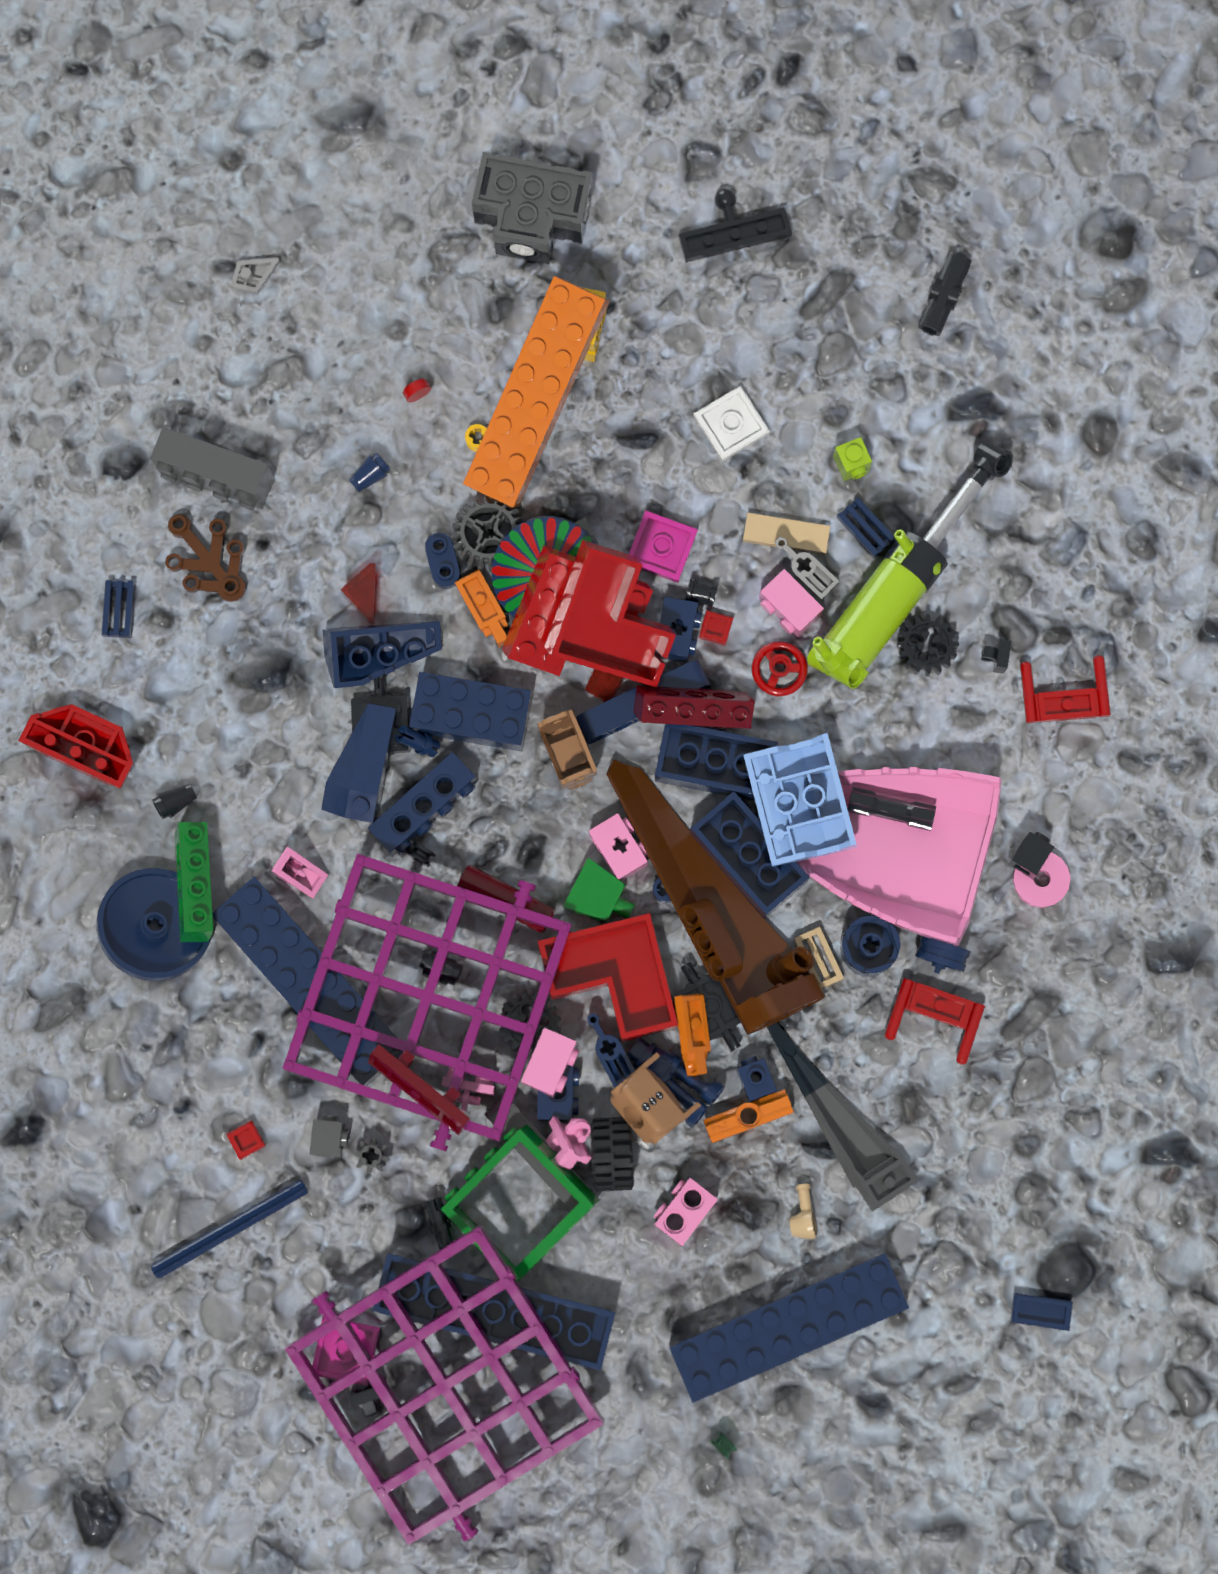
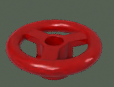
[751,641,808,696]

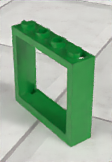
[441,1124,600,1282]

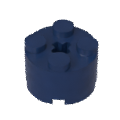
[840,916,901,977]

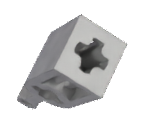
[775,537,839,599]

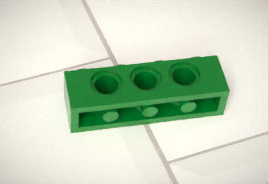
[174,822,213,942]

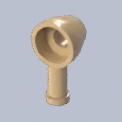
[789,1184,817,1239]

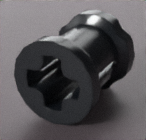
[685,579,718,610]

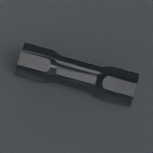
[847,787,936,831]

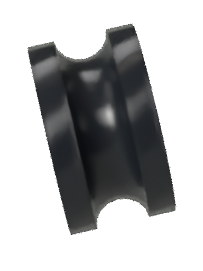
[407,842,436,868]

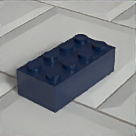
[409,672,532,752]
[655,724,778,801]
[690,791,810,919]

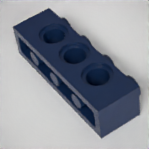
[368,752,477,857]

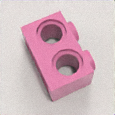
[653,1178,718,1246]

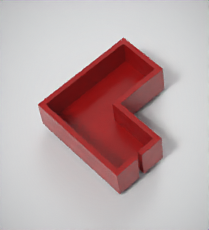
[544,540,676,688]
[502,545,653,676]
[538,913,678,1042]

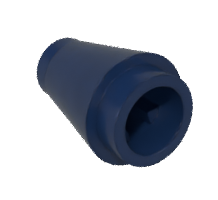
[349,452,391,492]

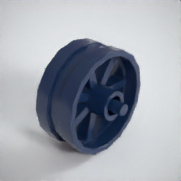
[915,936,971,974]

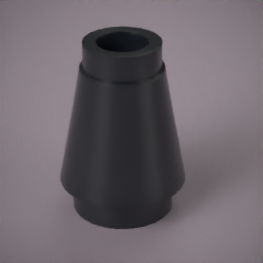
[152,784,197,819]

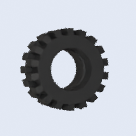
[590,1117,634,1192]

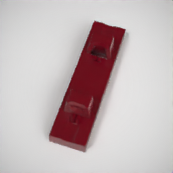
[368,1044,471,1136]

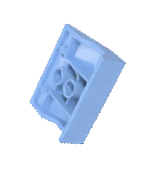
[744,733,857,867]

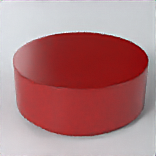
[402,378,431,403]

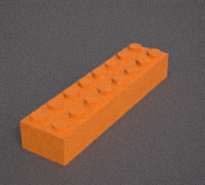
[463,276,610,508]

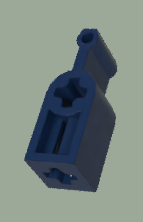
[587,1013,635,1089]

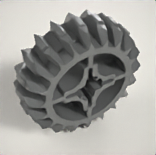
[451,496,524,572]

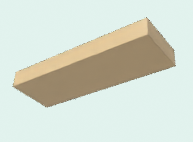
[743,513,830,555]

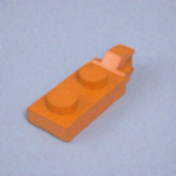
[455,570,508,648]
[674,994,711,1076]

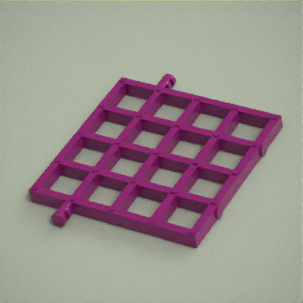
[282,854,572,1152]
[285,1224,605,1545]

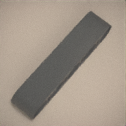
[484,1097,596,1211]

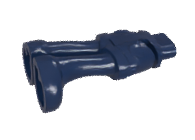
[627,1037,726,1128]

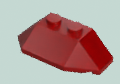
[18,704,134,789]

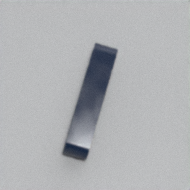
[575,660,711,745]

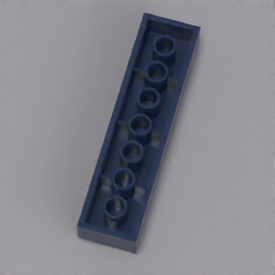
[212,876,403,1086]
[372,1253,616,1371]
[669,1253,909,1403]

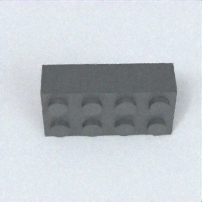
[150,427,275,510]

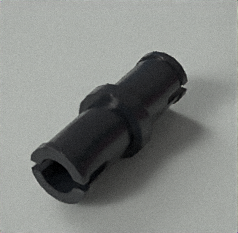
[424,1196,459,1254]

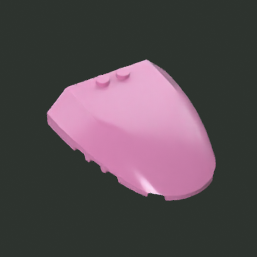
[797,767,1002,946]

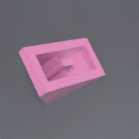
[272,847,328,898]

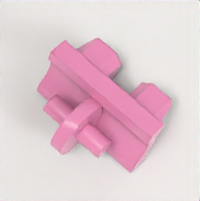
[442,1068,496,1112]
[546,1116,592,1170]

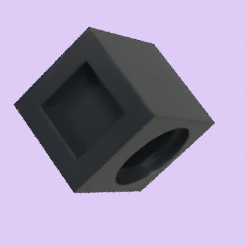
[1008,832,1054,880]

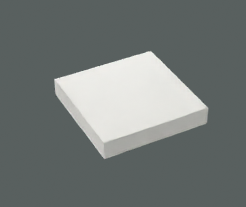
[693,386,770,462]

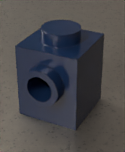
[736,1056,777,1103]

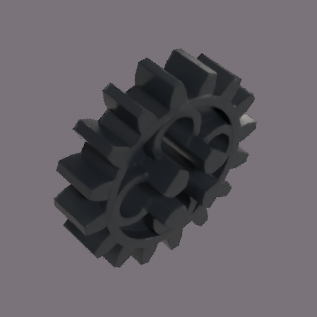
[896,614,959,677]
[499,993,561,1052]

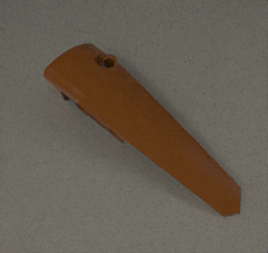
[606,759,826,1035]

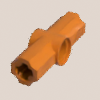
[703,1089,794,1143]

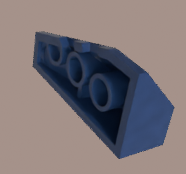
[322,621,442,688]
[321,703,397,823]

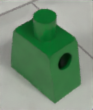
[563,858,636,924]

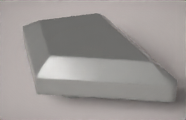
[230,258,280,295]

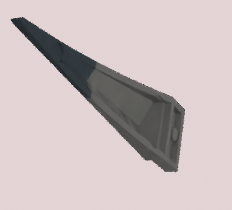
[767,1023,918,1212]

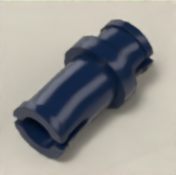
[395,725,440,757]

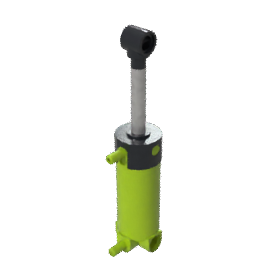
[807,441,1013,689]

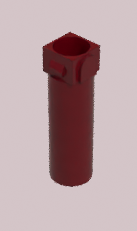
[457,864,555,934]

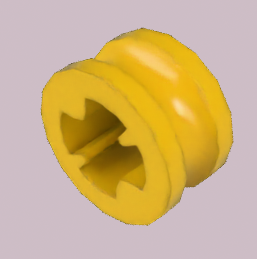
[465,424,487,452]

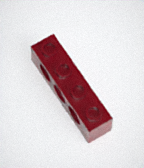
[633,685,755,729]

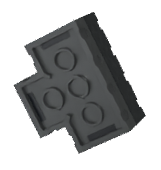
[472,152,593,265]

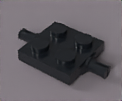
[351,677,411,774]
[671,962,741,1052]

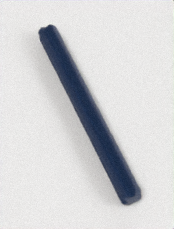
[151,1180,308,1278]

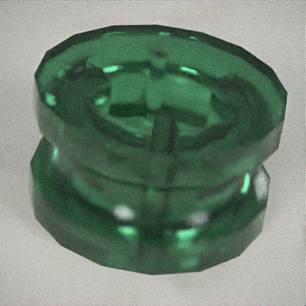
[710,1430,738,1460]

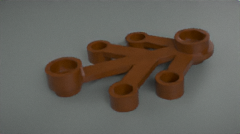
[165,514,246,602]

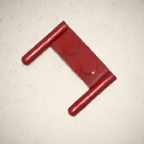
[1020,655,1111,723]
[884,978,985,1065]

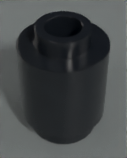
[419,949,464,986]

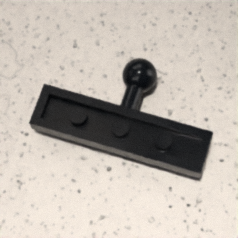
[678,188,792,263]

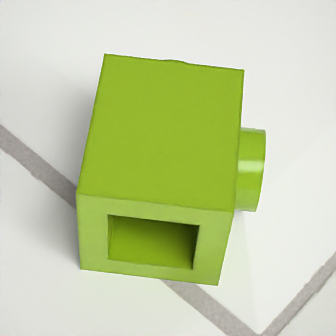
[833,437,872,481]

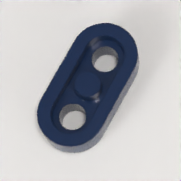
[425,533,460,589]

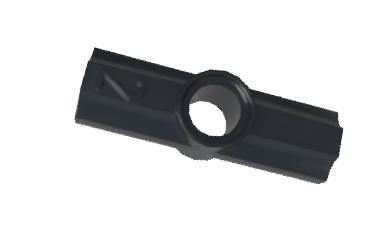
[918,252,972,336]

